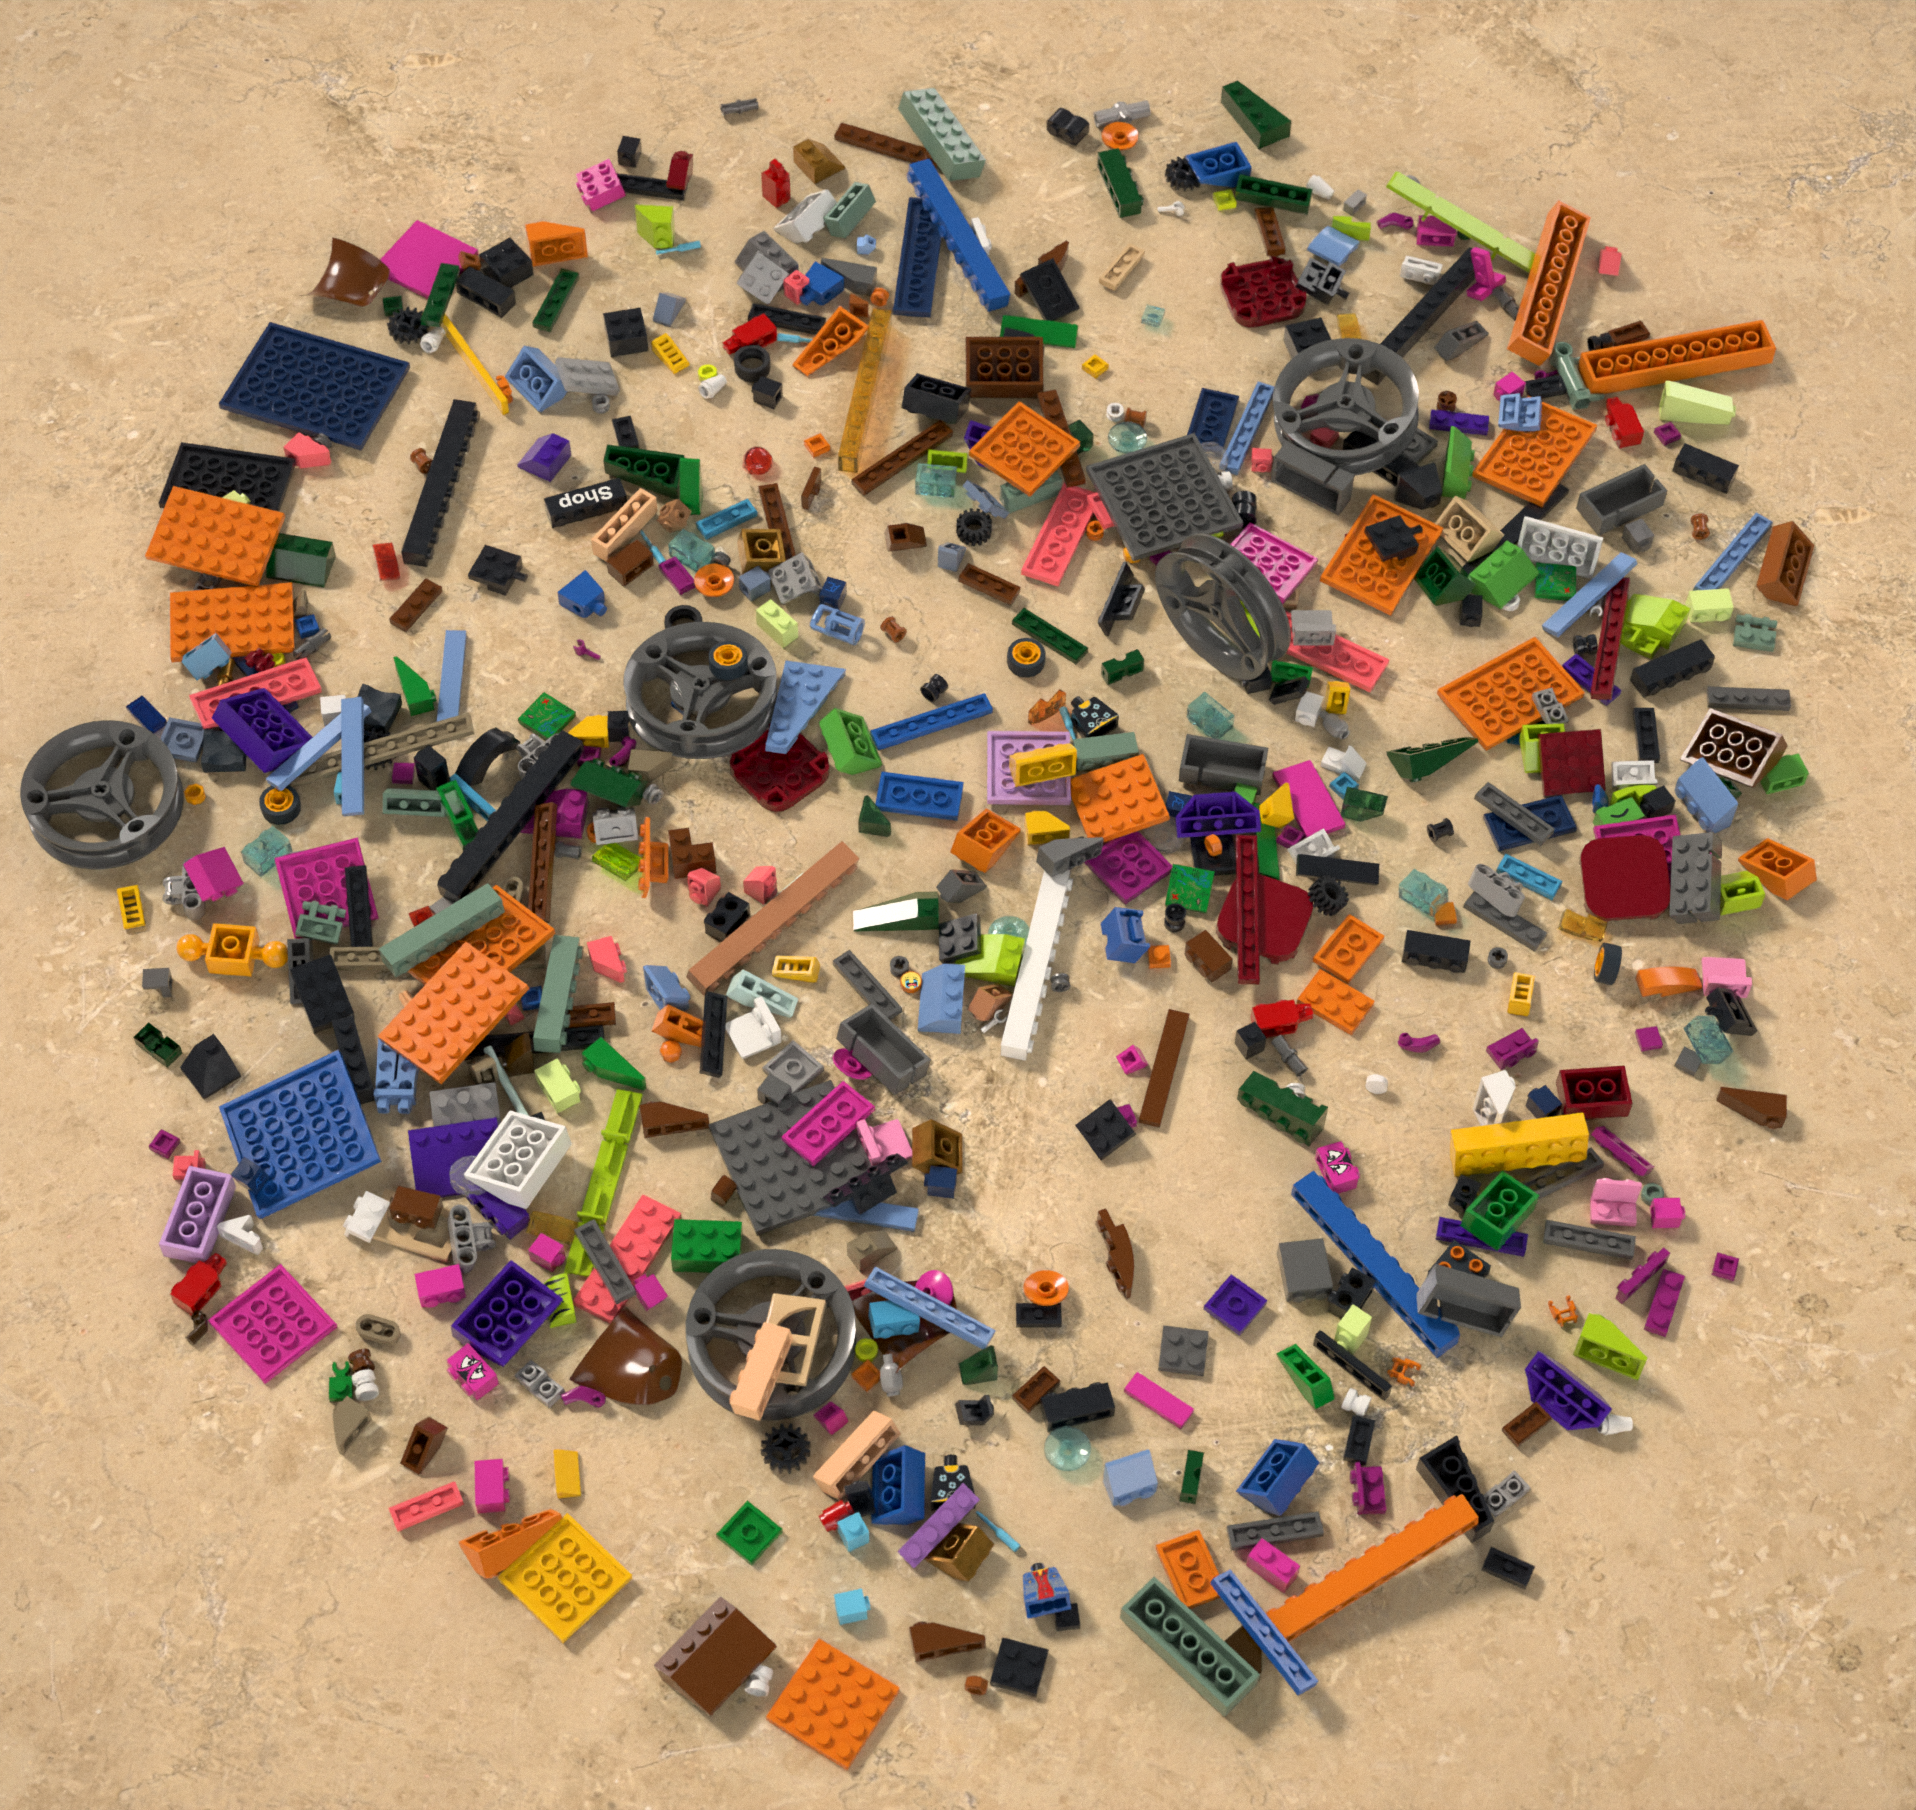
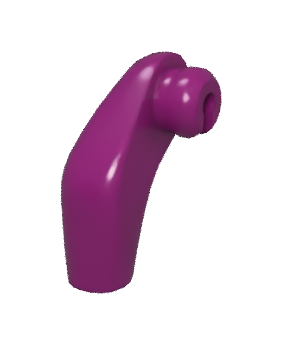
[1377,212,1414,229]
[609,736,637,766]
[1398,1033,1440,1053]
[561,1386,606,1408]

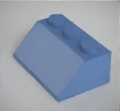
[505,346,568,412]
[1674,757,1739,833]
[918,964,965,1034]

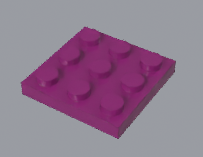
[1084,831,1172,905]

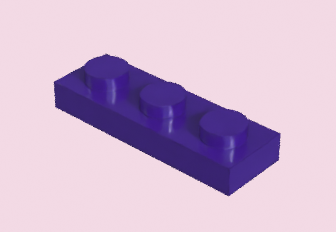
[1429,409,1489,436]
[1562,654,1622,706]

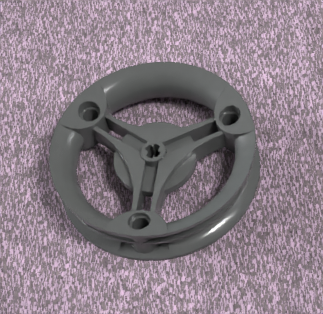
[1273,338,1419,476]
[1155,534,1291,680]
[624,622,778,759]
[20,720,184,870]
[685,1249,856,1421]

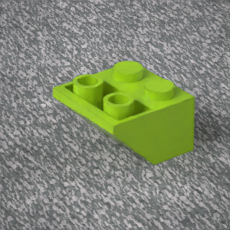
[1519,723,1565,773]
[1720,871,1765,916]

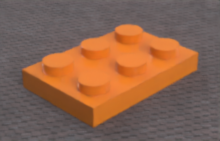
[1313,914,1385,984]
[1297,969,1375,1036]
[1155,1530,1221,1609]

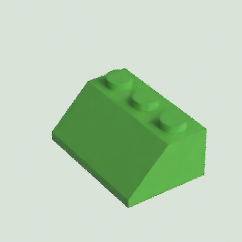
[1442,426,1475,499]
[1469,541,1539,609]
[819,708,883,775]

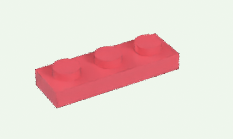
[389,1481,464,1532]

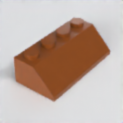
[1756,521,1815,606]

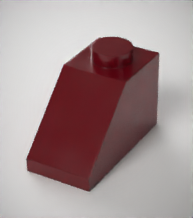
[666,151,693,190]

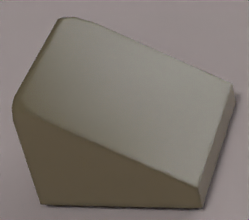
[294,590,309,618]

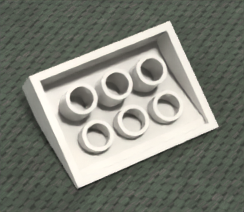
[1517,516,1603,579]
[464,1111,572,1209]

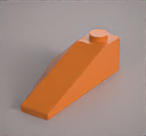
[792,306,870,376]
[459,1509,562,1578]

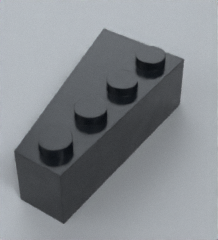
[1416,1435,1494,1543]

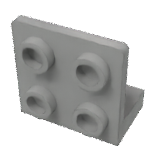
[737,250,789,305]
[768,552,823,604]
[1291,610,1336,645]
[593,806,638,845]

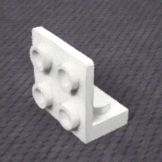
[725,996,781,1059]

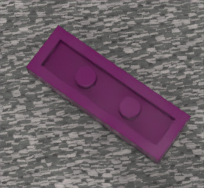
[1591,1125,1654,1176]
[1615,1247,1670,1304]
[1644,1268,1685,1337]

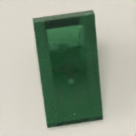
[858,795,891,837]
[958,1345,998,1385]

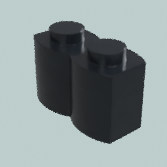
[1047,108,1089,145]

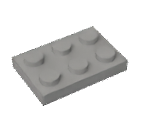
[555,357,620,396]
[429,1082,501,1126]

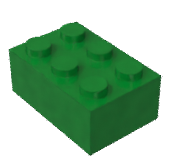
[1460,1170,1539,1251]
[671,1219,743,1273]

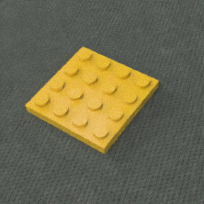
[498,1513,633,1643]

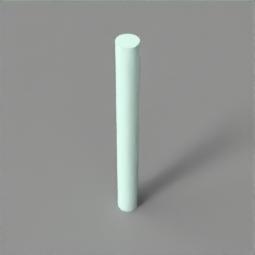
[484,1046,529,1116]

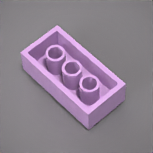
[159,1166,236,1263]

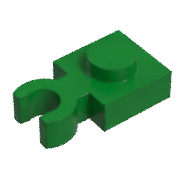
[329,1361,353,1402]

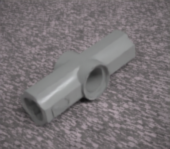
[1093,100,1151,127]

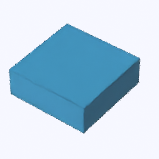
[1329,772,1359,800]

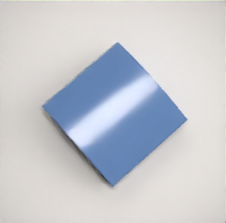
[1307,226,1360,266]
[1498,393,1542,431]

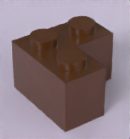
[668,827,717,879]

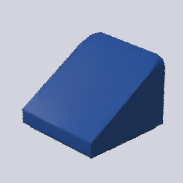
[1592,784,1609,813]

